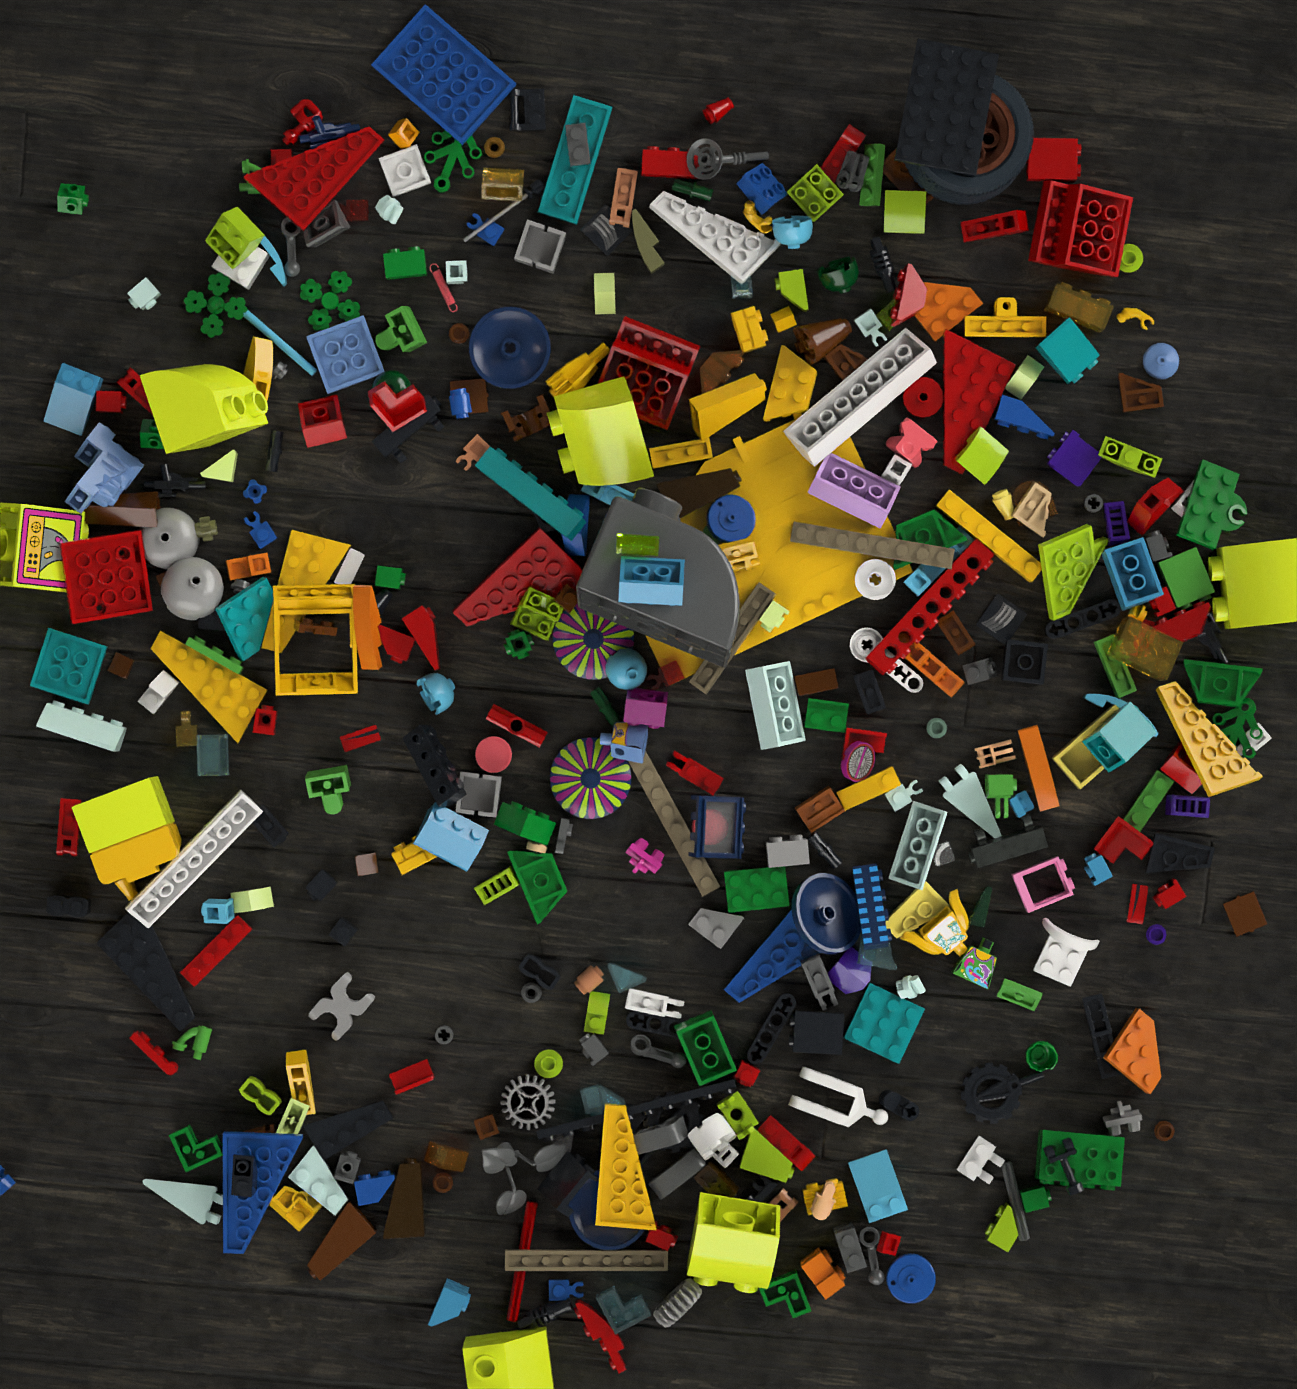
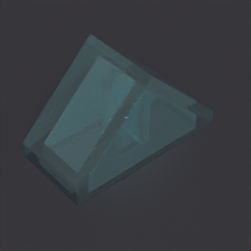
[730,275,753,299]
[608,962,647,993]

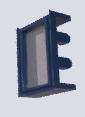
[688,795,746,859]

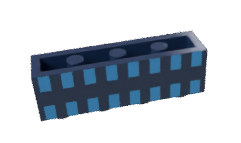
[852,864,892,950]

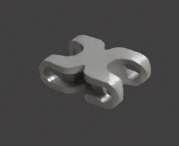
[308,972,375,1041]

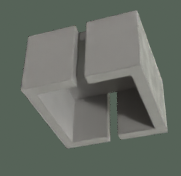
[514,219,566,274]
[456,771,502,817]
[765,834,810,868]

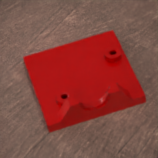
[59,530,153,624]

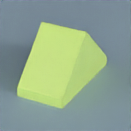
[594,273,616,314]
[1005,355,1044,400]
[200,450,238,482]
[230,886,274,913]
[276,1098,310,1134]

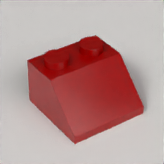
[298,394,347,448]
[1160,740,1202,794]

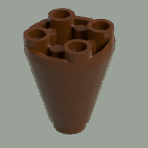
[793,318,852,366]

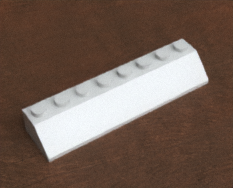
[783,328,937,467]
[125,789,263,928]

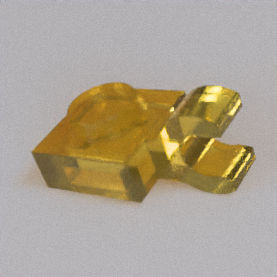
[176,711,198,747]

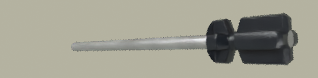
[463,179,545,242]

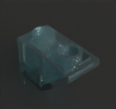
[580,1084,625,1116]

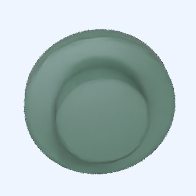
[926,718,947,738]

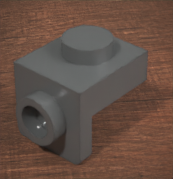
[962,657,997,685]

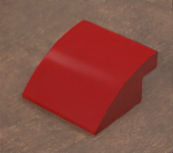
[1028,180,1133,277]
[598,316,700,430]

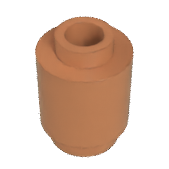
[574,965,604,995]

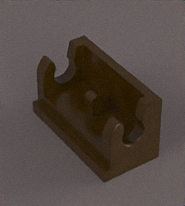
[694,1159,739,1198]

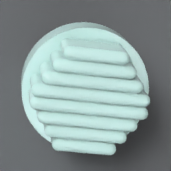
[375,195,403,224]
[896,975,925,999]

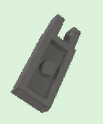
[800,953,838,1011]

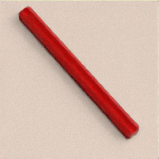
[507,1201,537,1322]

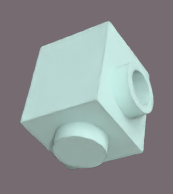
[128,277,161,310]

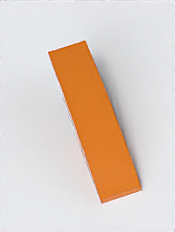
[353,585,383,670]
[898,633,965,698]
[1018,725,1059,812]

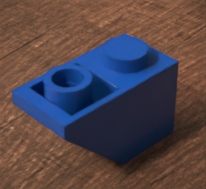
[354,1170,396,1206]

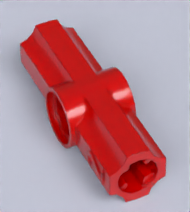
[486,704,548,748]

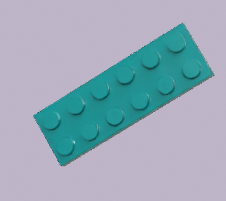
[538,95,613,225]

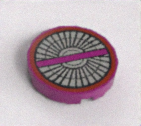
[841,741,875,782]

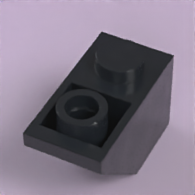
[231,1154,258,1197]

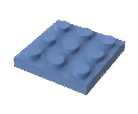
[306,315,385,394]

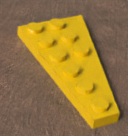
[261,530,351,653]
[151,631,268,743]
[1156,681,1263,797]
[595,1103,657,1230]

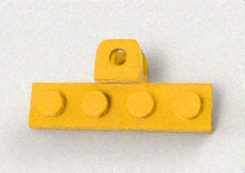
[964,297,1046,337]

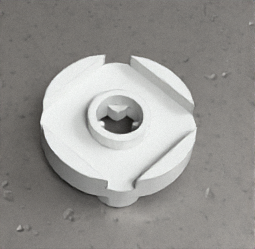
[855,559,896,600]

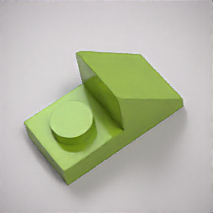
[584,991,610,1035]

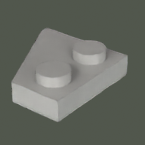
[688,908,744,949]

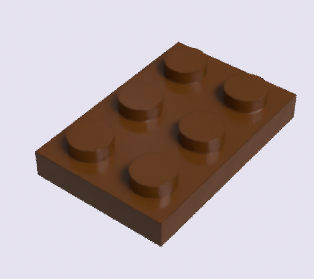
[883,149,934,205]

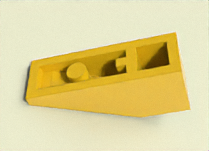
[836,766,901,811]
[286,1050,316,1115]

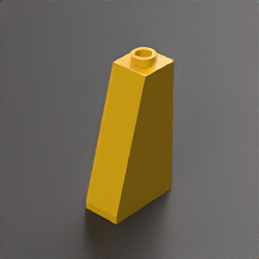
[689,373,767,441]

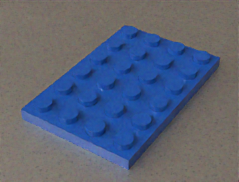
[371,4,517,145]

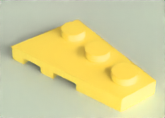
[885,881,951,938]

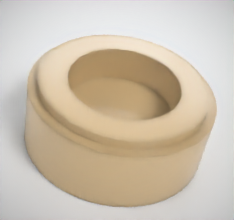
[526,841,547,853]

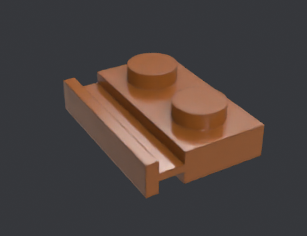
[795,786,845,833]

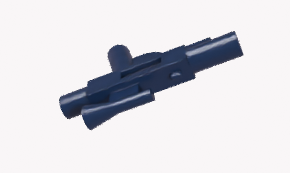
[299,115,360,149]

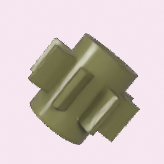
[195,516,218,542]

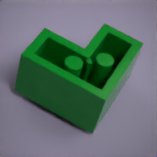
[494,801,556,845]
[169,1124,223,1172]
[759,1270,812,1318]

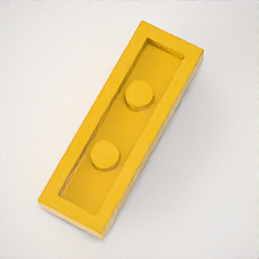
[649,438,713,469]

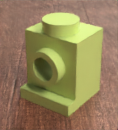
[759,600,790,632]

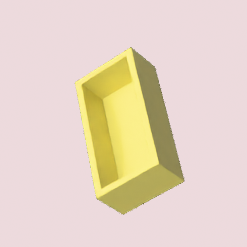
[1052,705,1119,789]

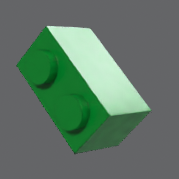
[383,247,427,280]

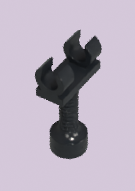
[1043,1137,1084,1196]

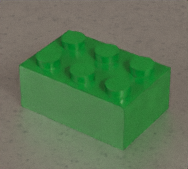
[724,866,789,913]
[674,1010,737,1086]

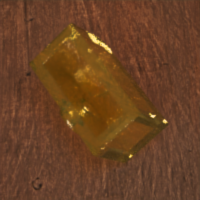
[481,168,524,201]

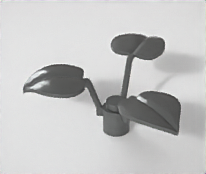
[482,1142,566,1215]

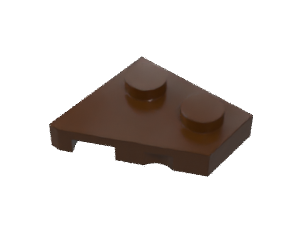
[1118,373,1164,413]
[294,617,337,636]

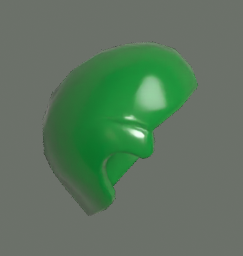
[1025,1041,1058,1072]

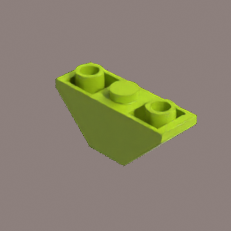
[1098,436,1162,478]

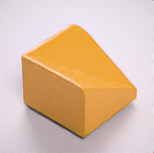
[388,118,420,149]

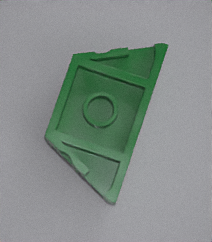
[893,510,967,570]
[1183,659,1263,708]
[507,851,568,924]

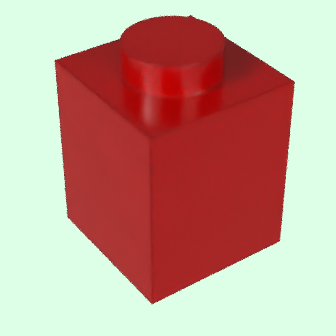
[96,391,127,413]

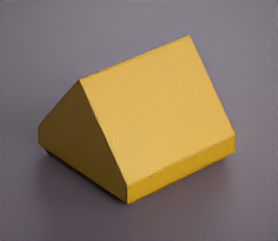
[770,306,797,333]

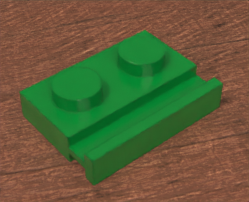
[804,698,849,733]

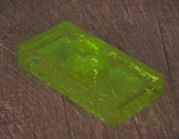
[616,534,659,556]

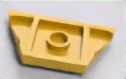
[763,345,817,422]

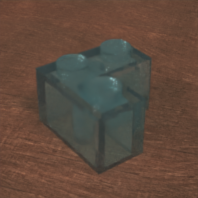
[596,1286,651,1335]

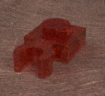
[338,200,368,221]
[646,660,685,690]

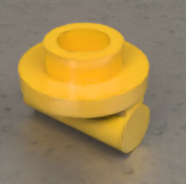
[1128,605,1147,624]

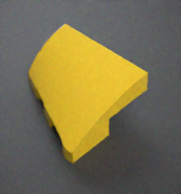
[269,1186,323,1232]

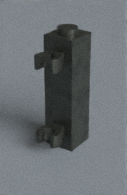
[968,814,1048,868]

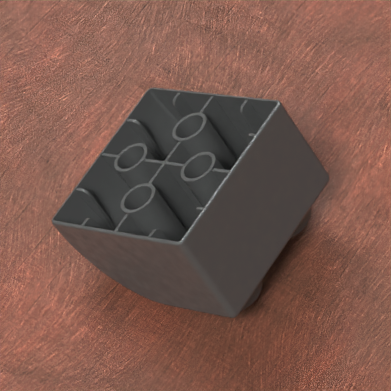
[576,488,740,668]

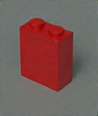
[1026,138,1081,182]

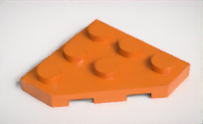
[914,282,983,342]
[1103,1008,1161,1094]

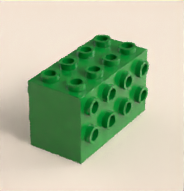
[1035,1130,1125,1190]

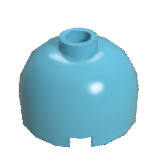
[772,215,813,249]
[606,648,647,690]
[417,673,455,715]

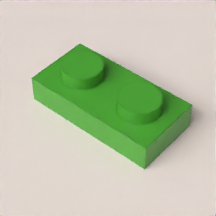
[997,978,1042,1011]

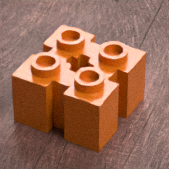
[800,1247,845,1300]

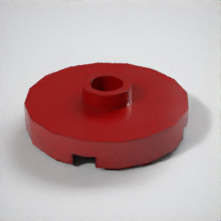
[903,377,944,418]

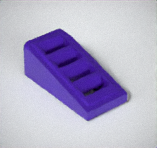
[1103,501,1130,546]
[1165,795,1210,818]

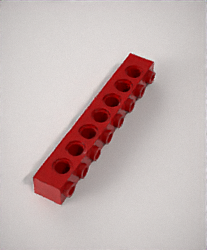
[865,538,995,675]

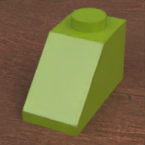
[775,269,809,312]

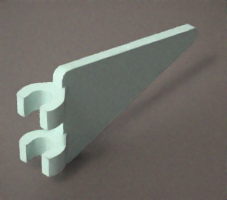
[938,764,1002,838]
[143,1179,223,1225]

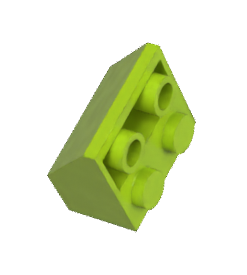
[205,207,265,269]

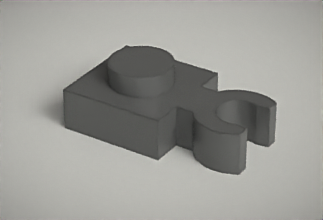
[555,818,573,854]

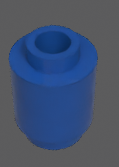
[449,388,472,419]

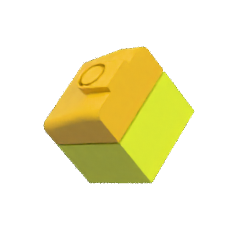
[72,776,182,884]

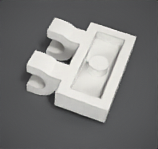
[957,1136,1005,1184]

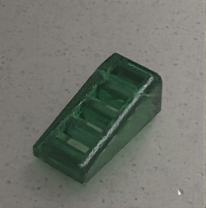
[969,886,992,927]

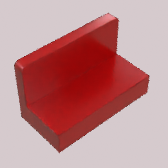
[389,1059,435,1095]

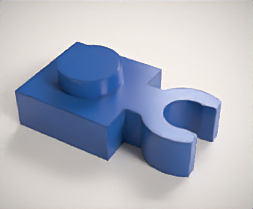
[467,213,505,246]
[244,511,278,549]
[549,1279,584,1301]

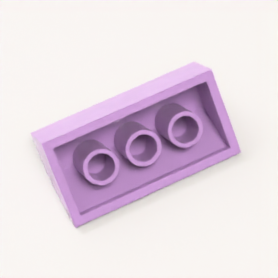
[807,453,901,529]

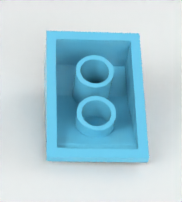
[848,1149,908,1223]

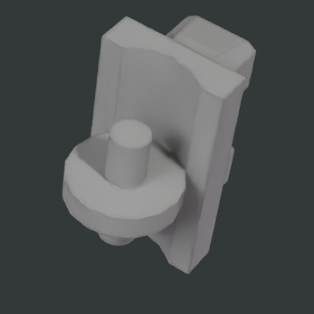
[1103,1101,1142,1136]

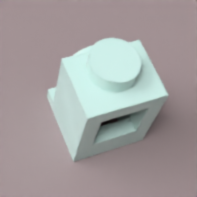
[446,261,467,284]

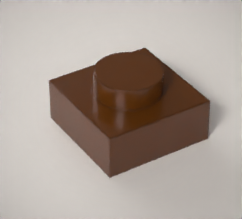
[553,584,577,613]
[473,1113,500,1140]

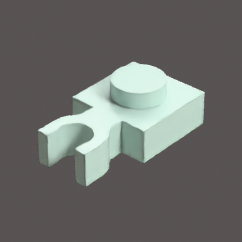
[854,308,887,347]
[885,780,923,811]

